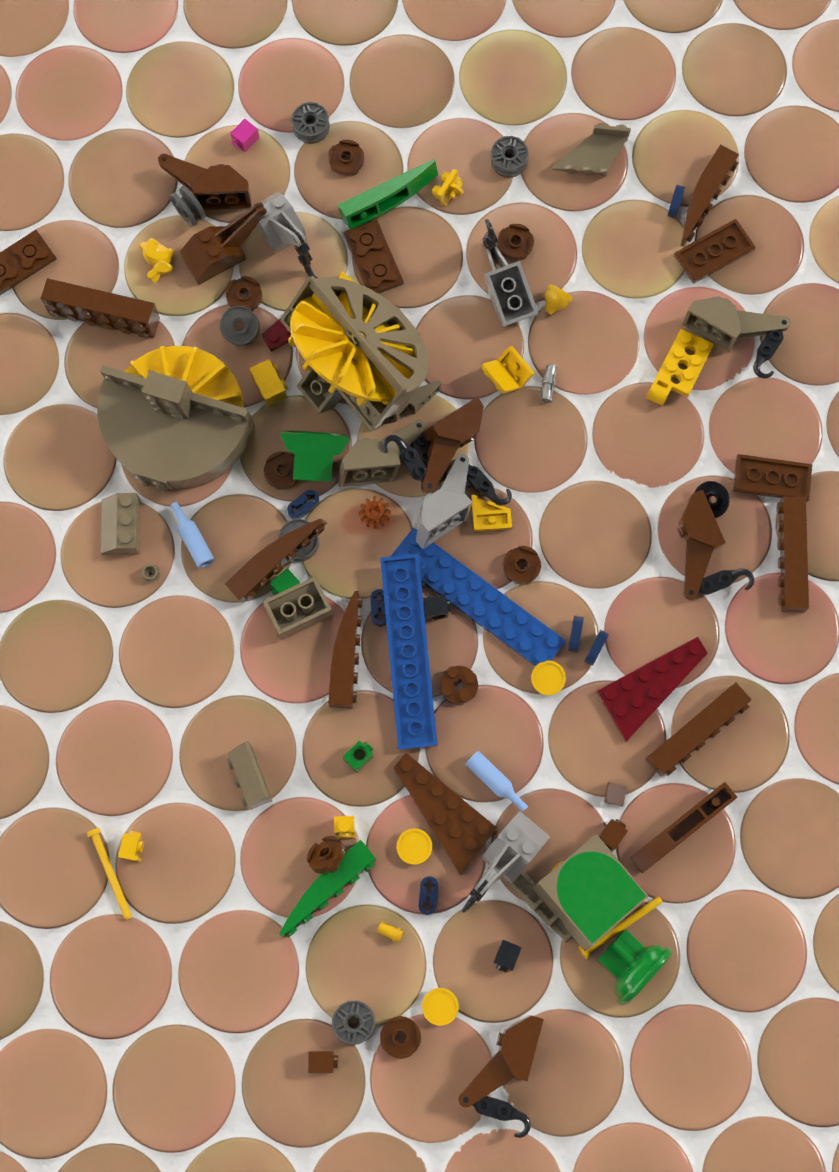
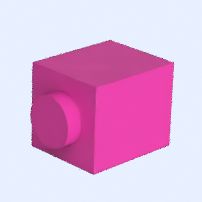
[230,118,260,152]

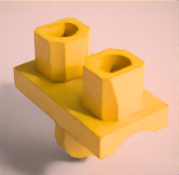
[432,169,464,206]

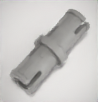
[540,364,558,403]

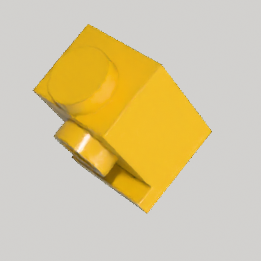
[334,816,356,839]
[118,831,144,862]

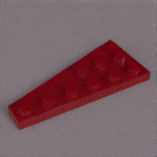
[597,637,708,742]

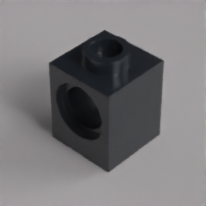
[423,595,451,621]
[493,940,522,973]

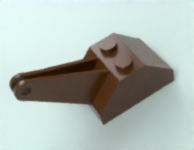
[158,154,252,210]
[180,202,267,285]

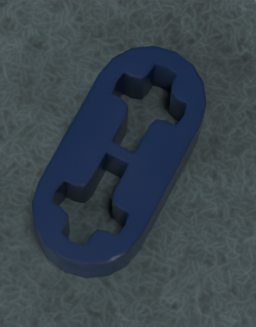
[667,184,685,218]
[287,490,319,520]
[371,589,386,627]
[568,616,584,653]
[584,630,609,666]
[418,876,438,915]

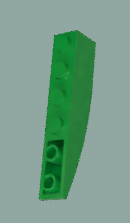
[337,159,438,230]
[279,840,376,938]

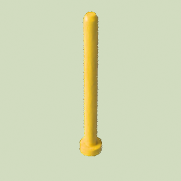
[86,828,132,920]
[578,897,662,959]

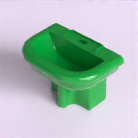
[280,431,349,482]
[597,929,672,1005]

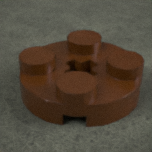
[328,140,364,175]
[497,223,534,260]
[225,276,263,312]
[264,451,299,490]
[503,546,542,585]
[440,666,478,705]
[307,836,347,874]
[380,1016,421,1059]

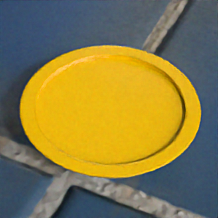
[531,661,566,695]
[396,828,432,865]
[422,988,459,1026]

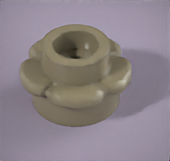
[141,564,160,583]

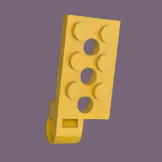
[646,329,714,406]

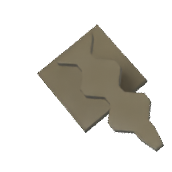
[553,123,631,177]

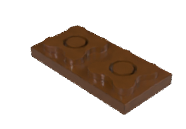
[674,219,756,284]
[343,220,404,294]
[0,230,57,295]
[733,454,813,502]

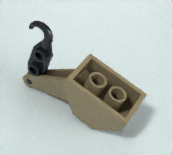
[682,296,791,379]
[337,420,447,487]

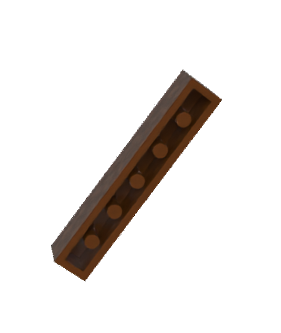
[776,496,809,612]
[646,682,752,777]

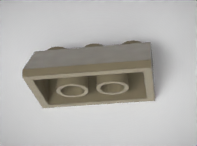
[101,493,140,555]
[263,577,333,640]
[227,741,272,810]

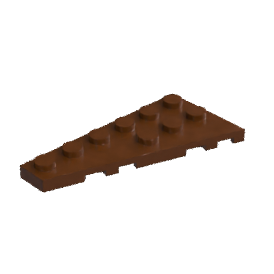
[393,753,497,875]

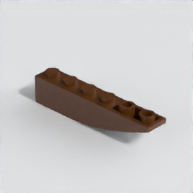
[681,144,739,247]
[225,519,327,602]
[328,591,363,708]
[630,782,738,873]

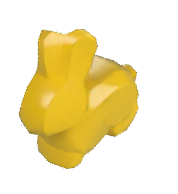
[139,238,175,283]

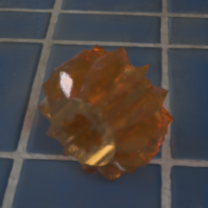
[359,496,391,529]

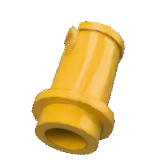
[377,921,404,943]

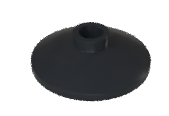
[694,481,730,518]

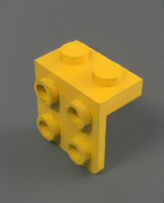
[481,346,535,393]

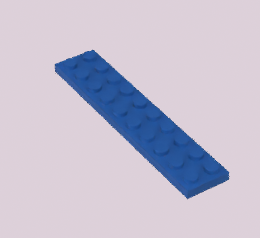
[390,528,566,666]
[380,554,438,750]

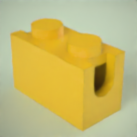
[249,359,288,406]

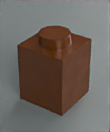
[599,819,628,852]
[308,1051,338,1073]

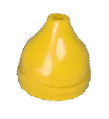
[545,284,573,315]

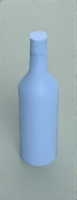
[171,502,215,569]
[465,751,528,812]

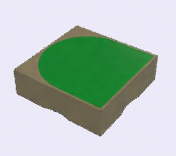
[533,834,649,951]

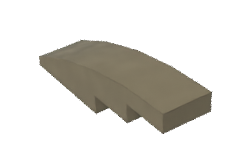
[378,380,442,429]
[507,871,572,943]

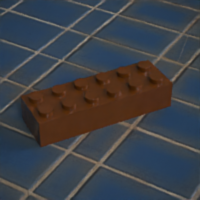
[41,278,160,338]

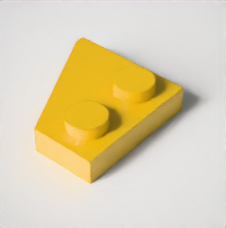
[471,495,512,532]

